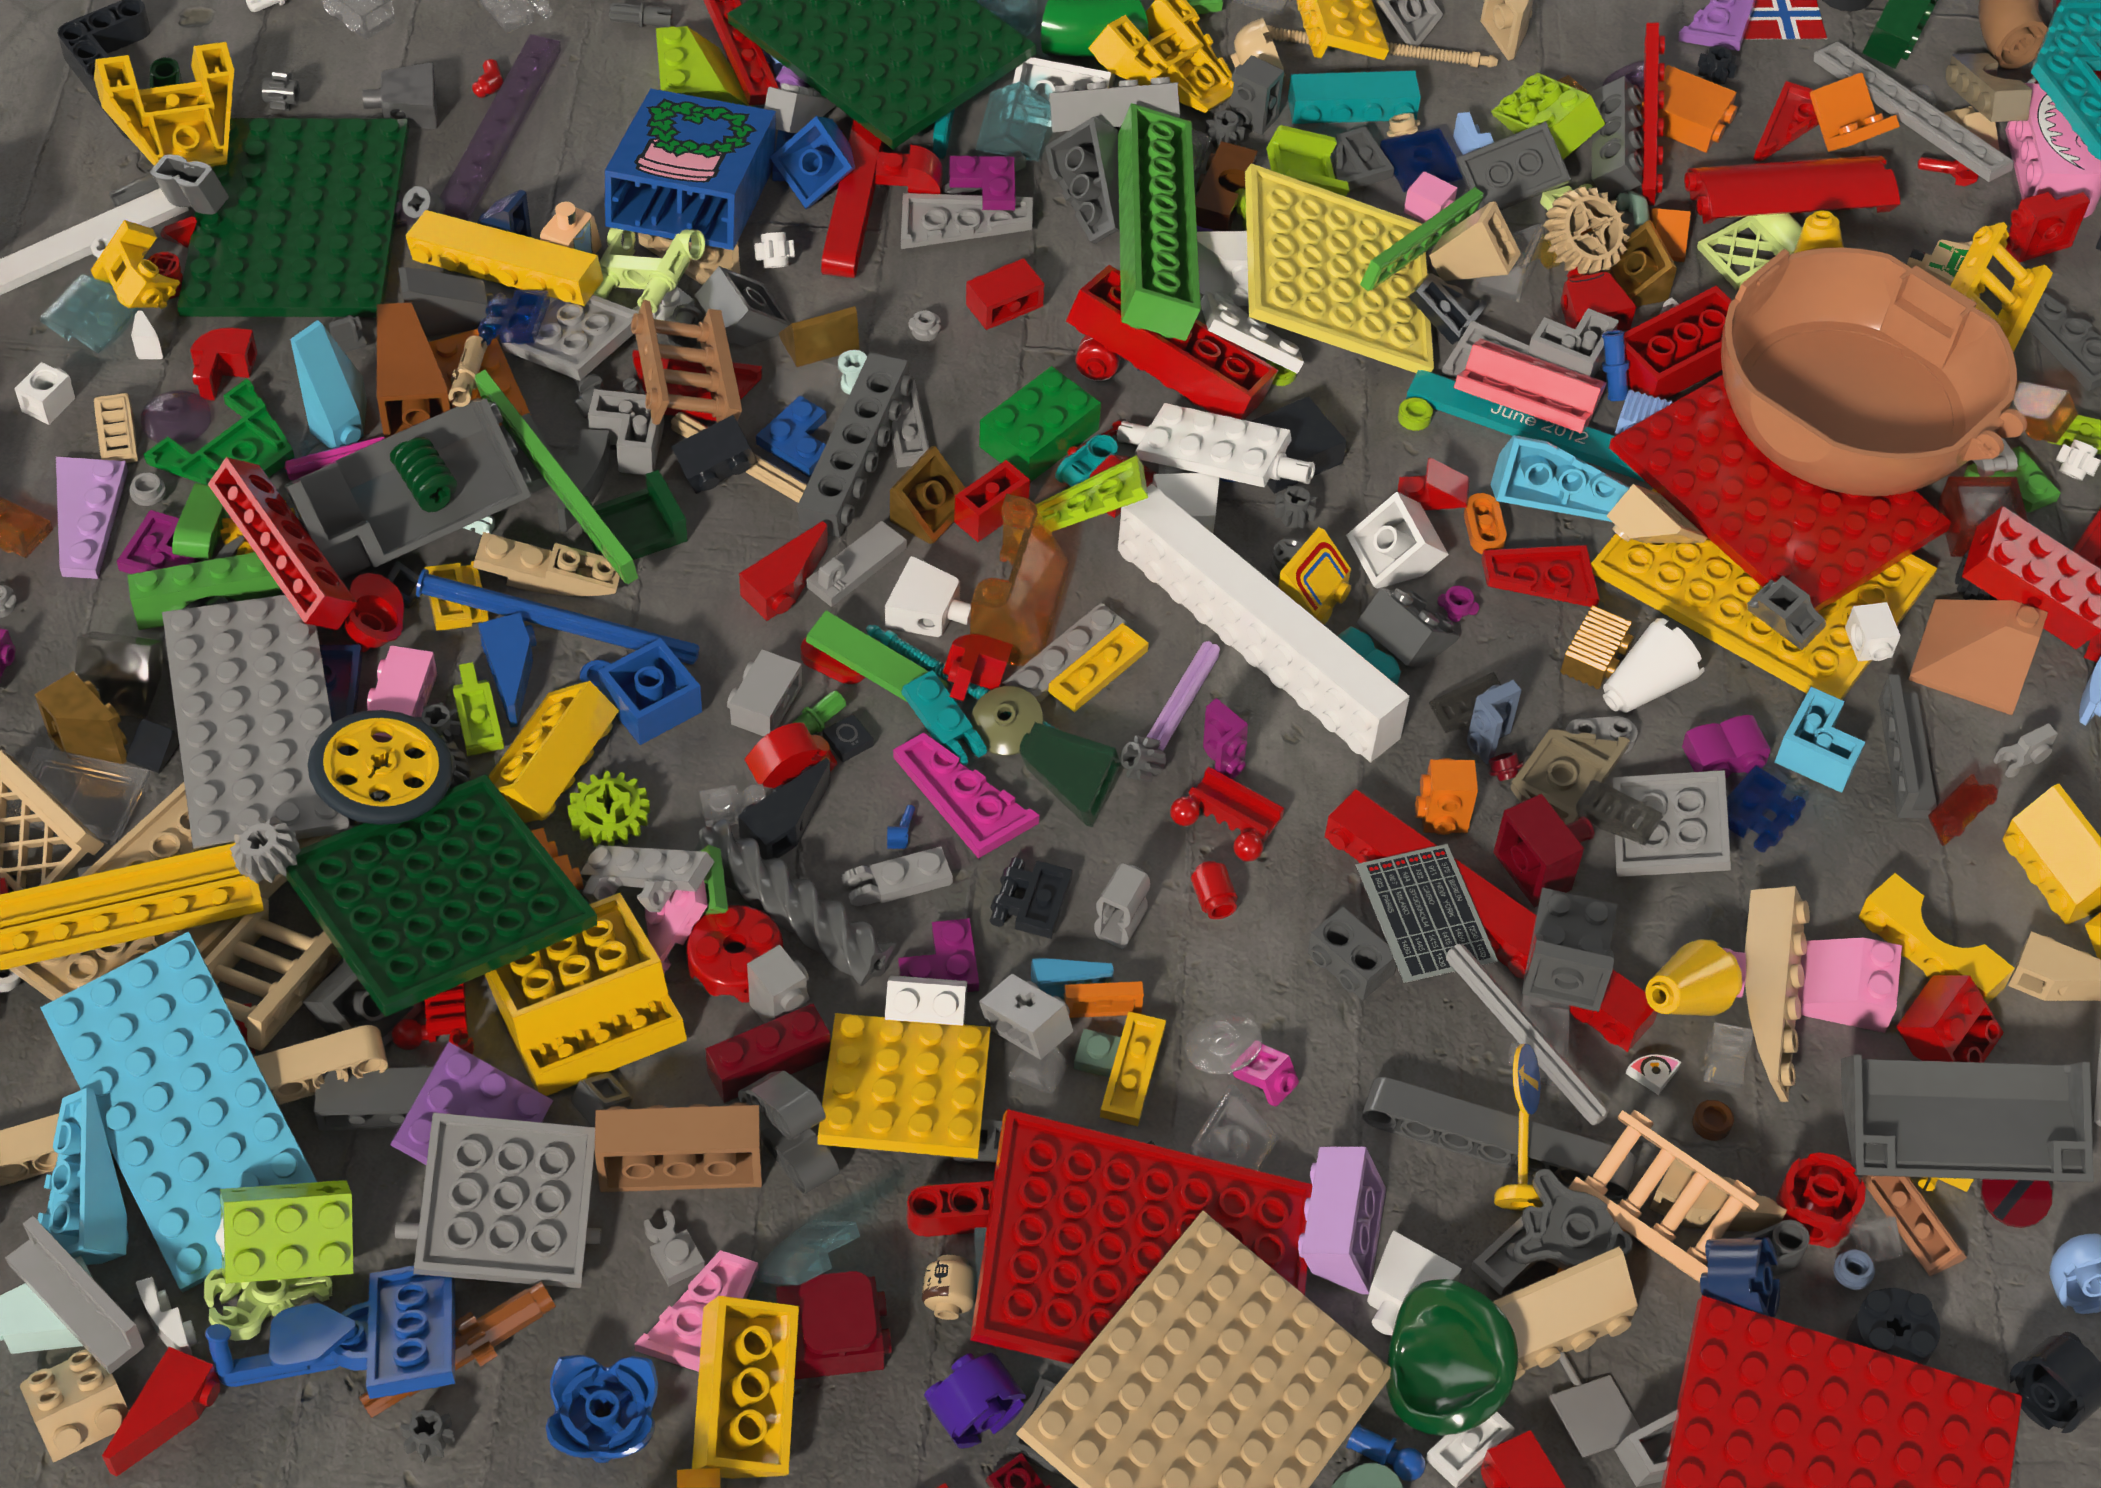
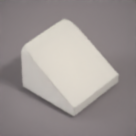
[131,311,163,359]

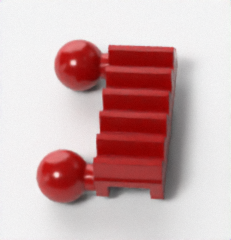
[1170,766,1284,862]
[392,983,469,1050]

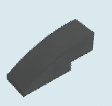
[557,429,611,532]

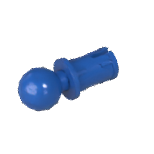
[1346,1423,1426,1481]

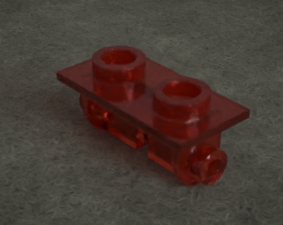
[1928,774,1998,846]

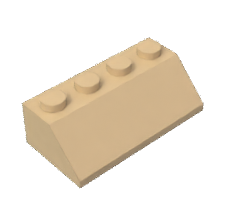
[1493,1246,1638,1380]

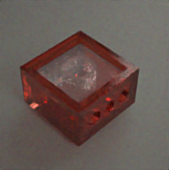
[1938,477,2028,557]

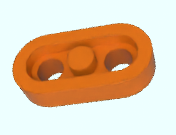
[1464,493,1507,554]

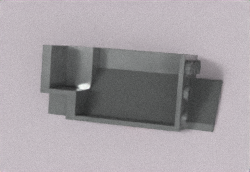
[284,398,559,580]

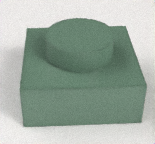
[1074,1029,1121,1077]

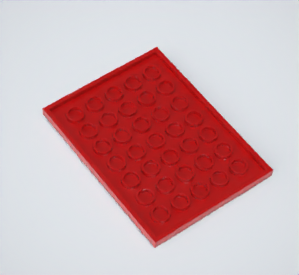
[1609,374,1951,612]
[970,1109,1313,1365]
[1661,1295,2022,1488]

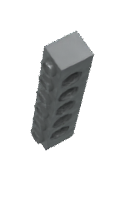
[797,352,914,538]

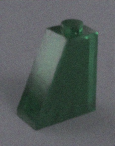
[1020,722,1121,827]

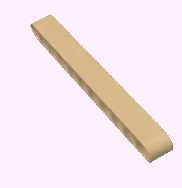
[0,1025,388,1186]

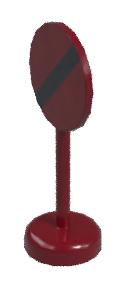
[1981,1179,2052,1228]

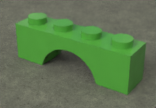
[127,552,282,630]

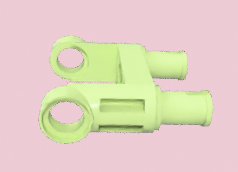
[593,228,705,313]

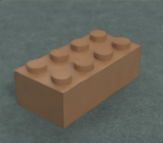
[595,1103,762,1192]

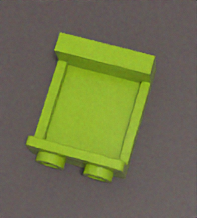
[1266,125,1349,197]

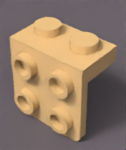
[20,1349,129,1463]

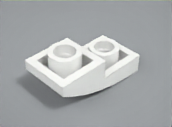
[136,1277,198,1356]

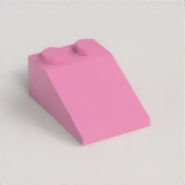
[1798,938,1902,1033]

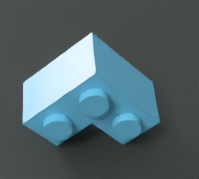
[1774,687,1865,793]

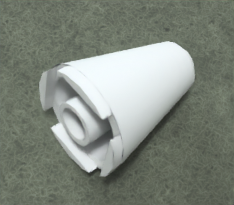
[1603,618,1704,713]

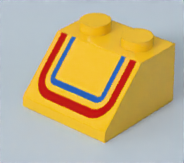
[1278,527,1351,625]

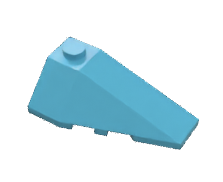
[290,320,367,449]
[1490,435,1630,522]
[37,1088,129,1265]

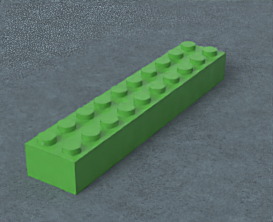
[1118,103,1201,341]

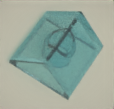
[976,81,1050,162]

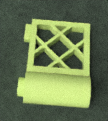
[1697,213,1803,290]

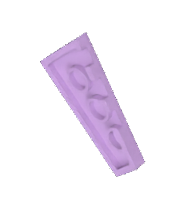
[56,457,128,579]

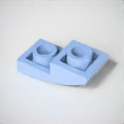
[1453,112,1494,155]
[2079,657,2101,726]

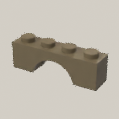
[1946,53,2032,122]

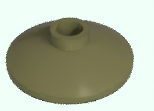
[971,686,1044,756]

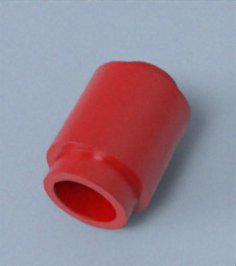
[1191,861,1238,920]

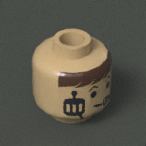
[922,1255,978,1320]

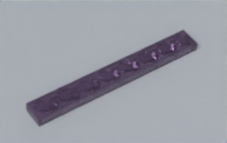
[440,34,561,221]

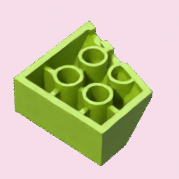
[656,26,755,107]

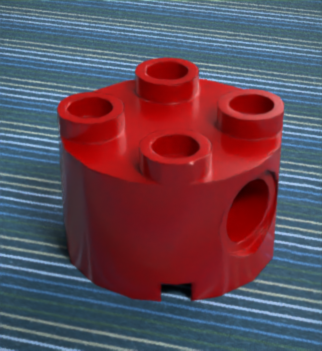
[1776,1152,1866,1248]

